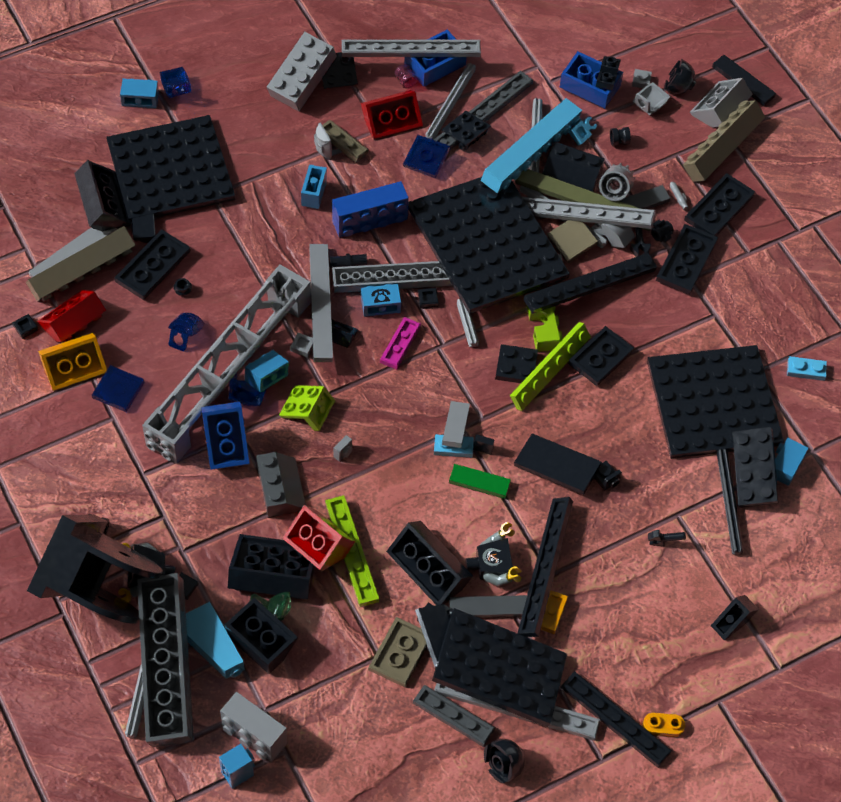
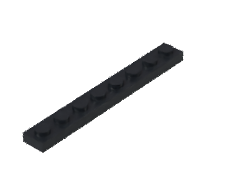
[523,253,657,314]
[518,497,573,637]

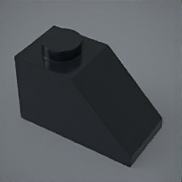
[710,595,759,640]

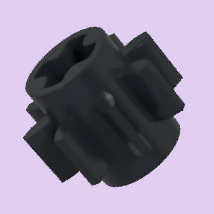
[651,220,674,242]

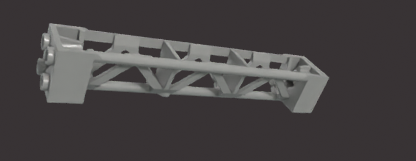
[142,264,311,463]

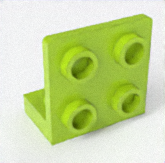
[279,385,335,431]

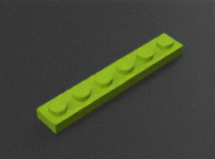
[510,322,591,411]
[325,495,379,607]

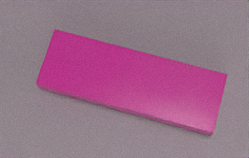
[380,317,421,370]

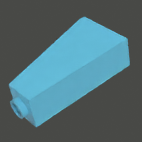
[186,602,245,679]

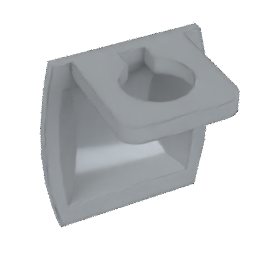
[633,82,670,116]
[314,123,342,159]

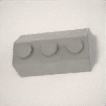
[690,78,753,127]

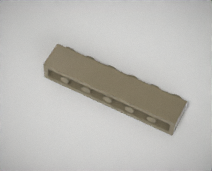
[683,100,765,182]
[26,226,135,302]

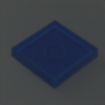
[403,135,450,178]
[92,365,145,412]

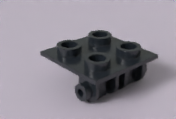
[322,52,358,89]
[441,111,491,150]

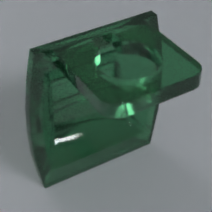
[249,592,291,621]

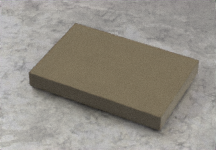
[368,617,427,687]

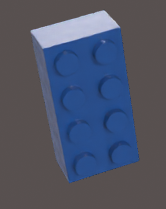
[332,181,409,238]

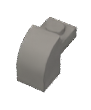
[591,223,635,248]

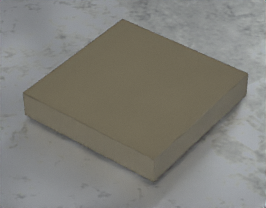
[547,220,598,263]

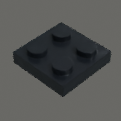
[495,344,538,383]

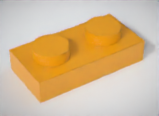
[541,591,568,634]

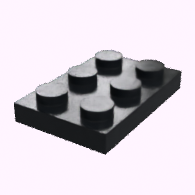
[568,326,634,386]

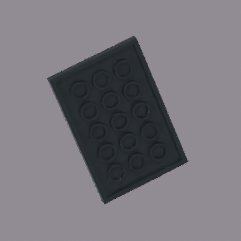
[432,608,567,727]

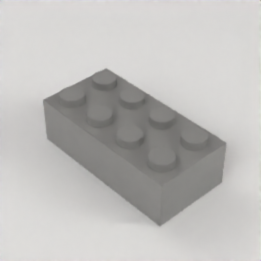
[267,32,337,111]

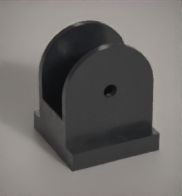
[27,514,162,624]

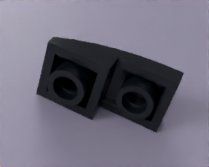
[596,56,621,91]

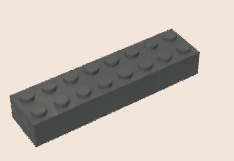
[137,573,194,747]

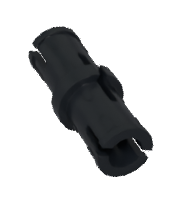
[330,253,367,268]

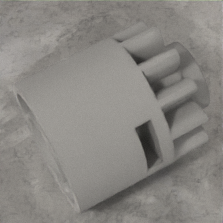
[599,163,636,201]

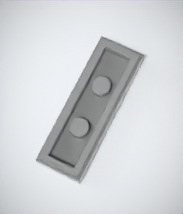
[442,401,470,448]

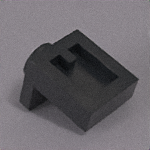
[594,461,622,491]

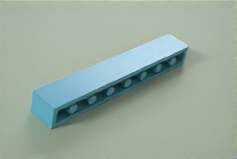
[481,98,582,193]

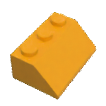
[38,333,108,391]

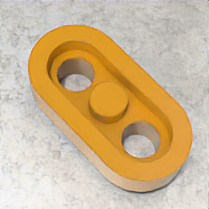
[643,713,685,737]

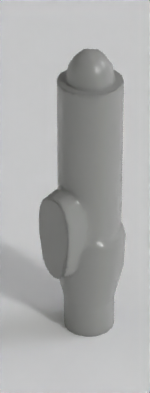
[670,182,689,211]

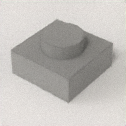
[632,69,652,88]
[290,333,313,357]
[333,435,352,462]

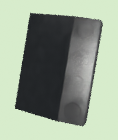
[228,534,315,599]

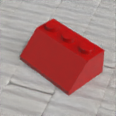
[361,90,423,139]
[37,290,106,343]
[282,505,355,571]

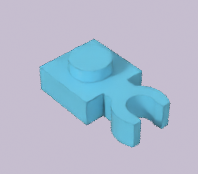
[568,117,597,146]

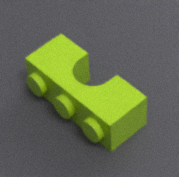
[526,305,562,352]

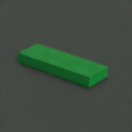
[449,464,511,499]

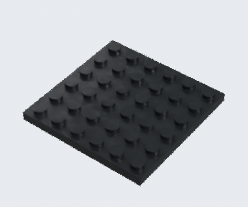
[106,115,236,223]
[647,345,784,459]

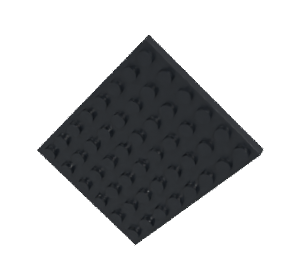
[408,177,570,314]

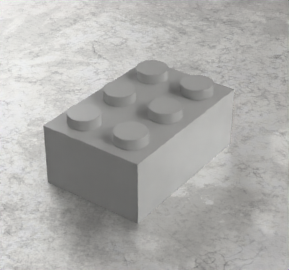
[220,692,288,762]

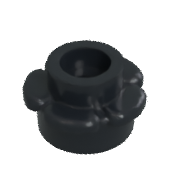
[174,278,192,296]

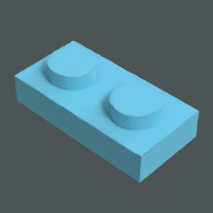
[787,356,827,381]
[434,434,474,458]

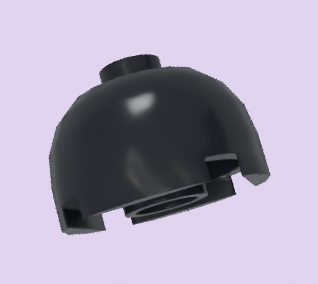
[664,59,696,95]
[484,739,525,783]

